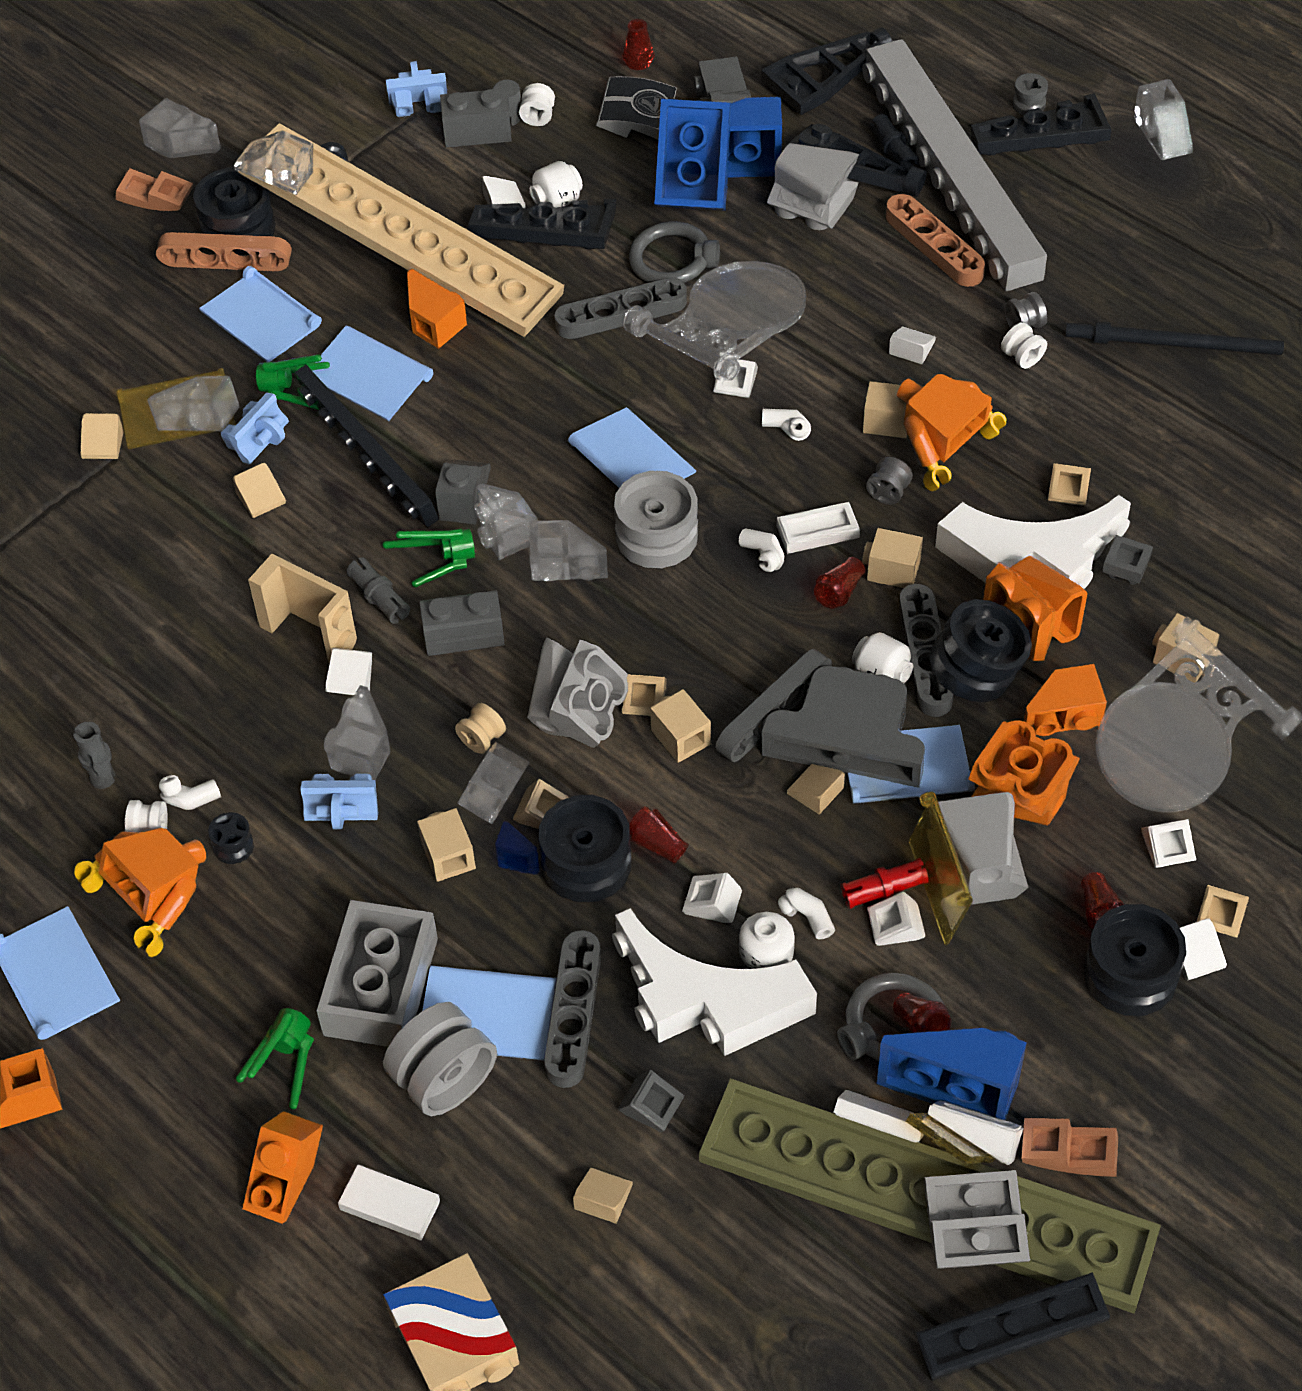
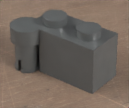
[693,56,751,103]
[440,80,521,148]

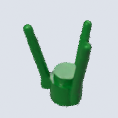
[256,354,330,410]
[382,528,475,587]
[236,1008,314,1110]

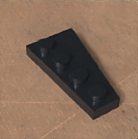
[971,93,1111,155]
[468,199,616,249]

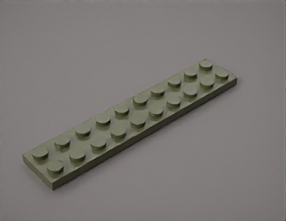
[699,1078,1161,1314]

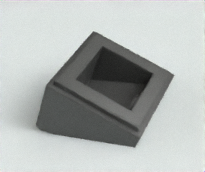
[618,1070,684,1132]

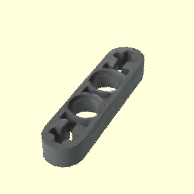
[554,278,687,339]
[899,584,953,717]
[715,649,832,762]
[545,930,601,1088]

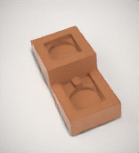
[115,168,193,211]
[1021,1118,1118,1177]

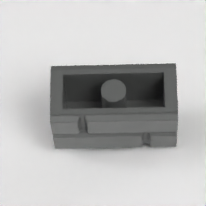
[420,590,505,656]

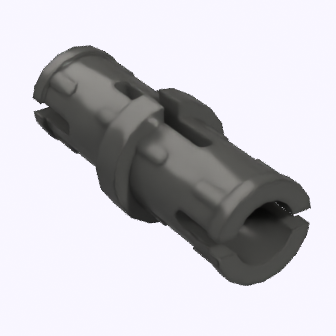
[347,557,410,624]
[73,722,116,789]

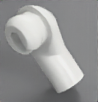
[762,409,811,441]
[739,528,785,572]
[159,775,221,810]
[778,888,835,939]

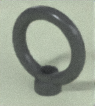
[629,221,720,283]
[837,973,949,1062]

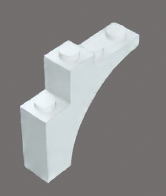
[935,495,1131,589]
[612,908,817,1056]

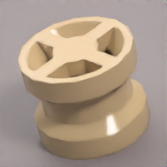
[455,703,506,754]

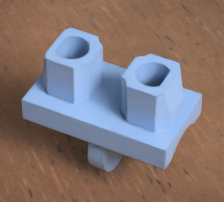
[386,61,447,117]
[221,392,289,464]
[300,774,379,829]

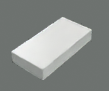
[777,502,860,554]
[834,1090,930,1143]
[338,1165,440,1240]

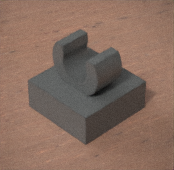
[1102,535,1153,585]

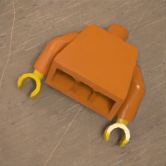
[897,374,1006,491]
[74,828,206,957]

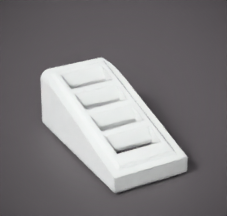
[928,1100,1024,1165]

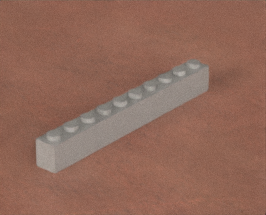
[862,39,1047,291]

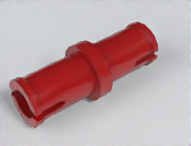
[840,858,929,909]

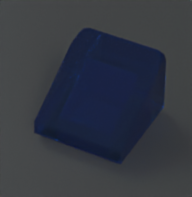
[495,821,539,875]

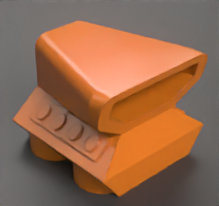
[983,556,1087,661]
[968,720,1080,826]

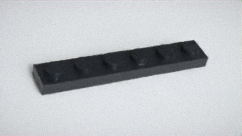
[294,364,439,528]

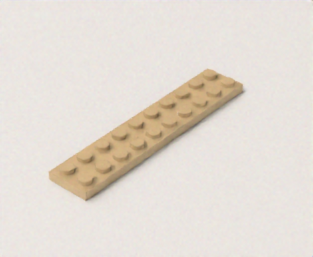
[238,123,564,337]

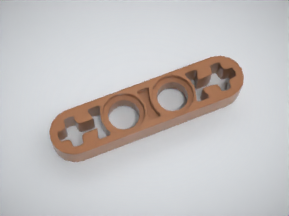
[886,194,985,287]
[156,232,292,271]

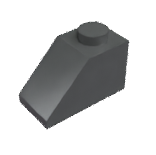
[435,459,491,524]

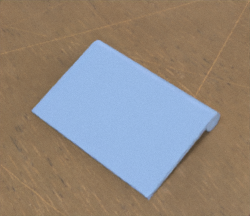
[199,266,322,362]
[313,326,433,421]
[568,407,696,488]
[847,725,975,804]
[0,906,120,1040]
[422,966,557,1060]

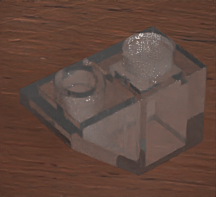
[1134,79,1193,161]
[139,98,221,158]
[234,130,313,195]
[147,376,240,431]
[474,483,539,560]
[530,520,608,581]
[324,685,391,780]
[457,741,530,824]

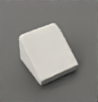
[482,176,525,208]
[889,326,936,364]
[713,356,758,398]
[325,648,372,696]
[1141,819,1196,868]
[682,873,742,923]
[867,891,925,946]
[1180,918,1227,981]

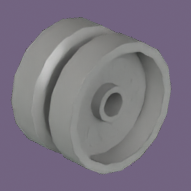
[614,471,698,568]
[383,1002,497,1116]

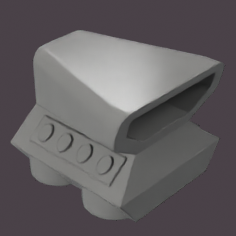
[767,143,859,230]
[527,638,628,748]
[928,792,1028,907]

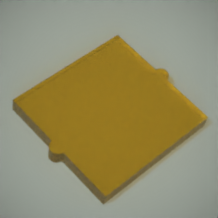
[906,1113,995,1165]

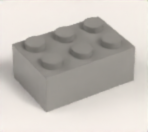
[317,900,438,1047]

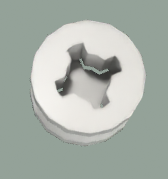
[519,83,555,126]
[1001,322,1047,369]
[125,800,168,832]

